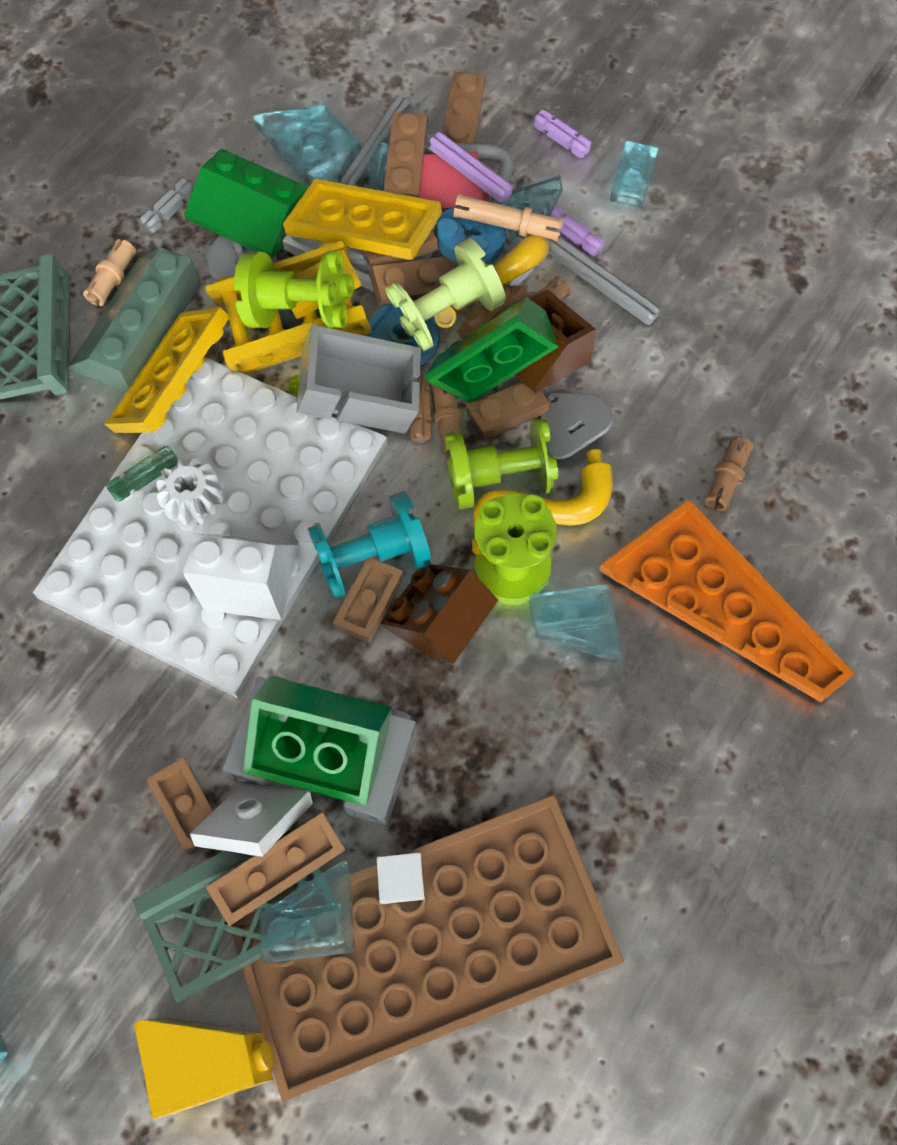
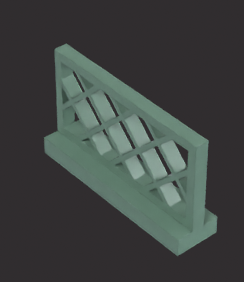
[0,254,69,399]
[132,821,342,1003]

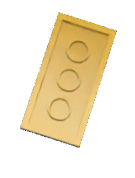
[283,179,442,261]
[105,307,230,433]

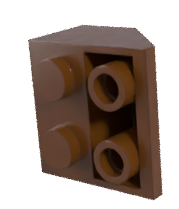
[515,289,596,393]
[380,564,498,663]

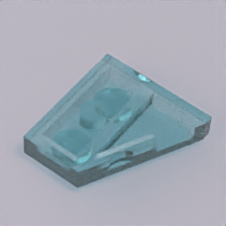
[499,175,564,239]
[529,584,623,662]
[260,861,355,964]

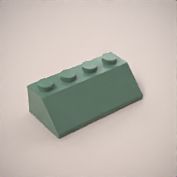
[68,247,200,392]

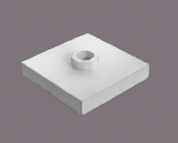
[190,783,313,856]

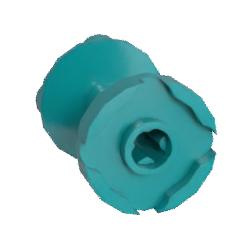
[307,491,431,599]

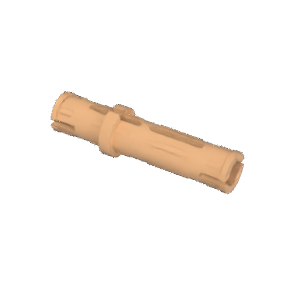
[453,194,564,242]

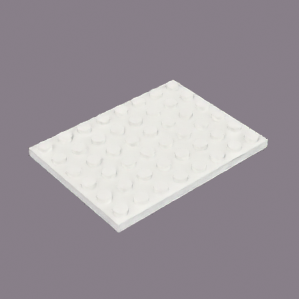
[33,357,388,698]

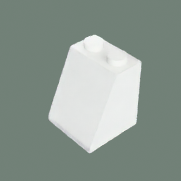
[183,534,298,621]

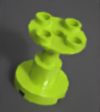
[234,251,354,328]
[444,418,558,510]
[474,493,557,605]

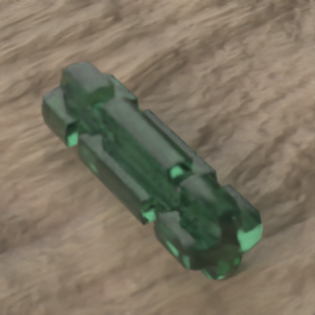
[106,445,178,502]

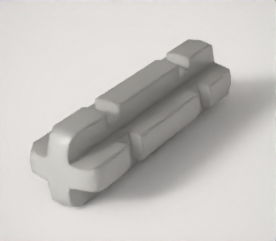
[139,178,194,233]

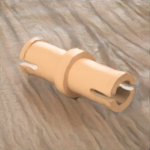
[83,239,136,306]

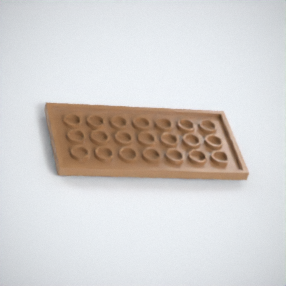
[230,795,624,1102]

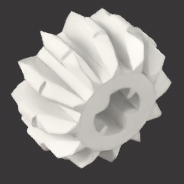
[156,458,224,526]

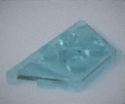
[253,104,362,186]

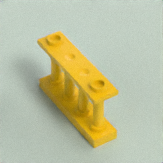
[205,240,373,375]

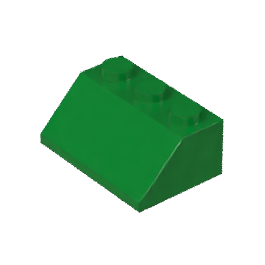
[184,149,308,259]
[425,297,559,403]
[243,676,392,806]

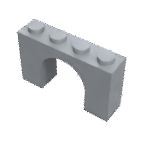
[222,675,417,827]

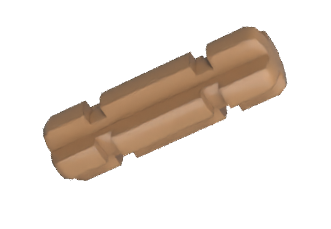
[410,373,433,444]

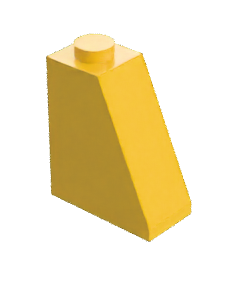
[134,1018,274,1119]

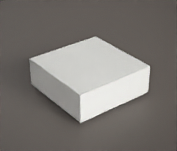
[377,853,425,904]

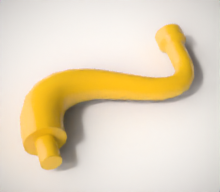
[434,234,549,328]
[472,449,613,555]

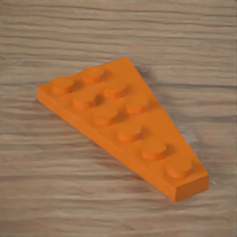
[599,499,855,702]

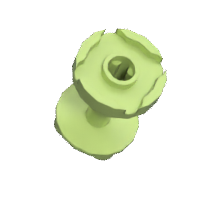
[385,238,506,352]

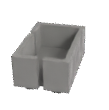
[296,325,421,433]

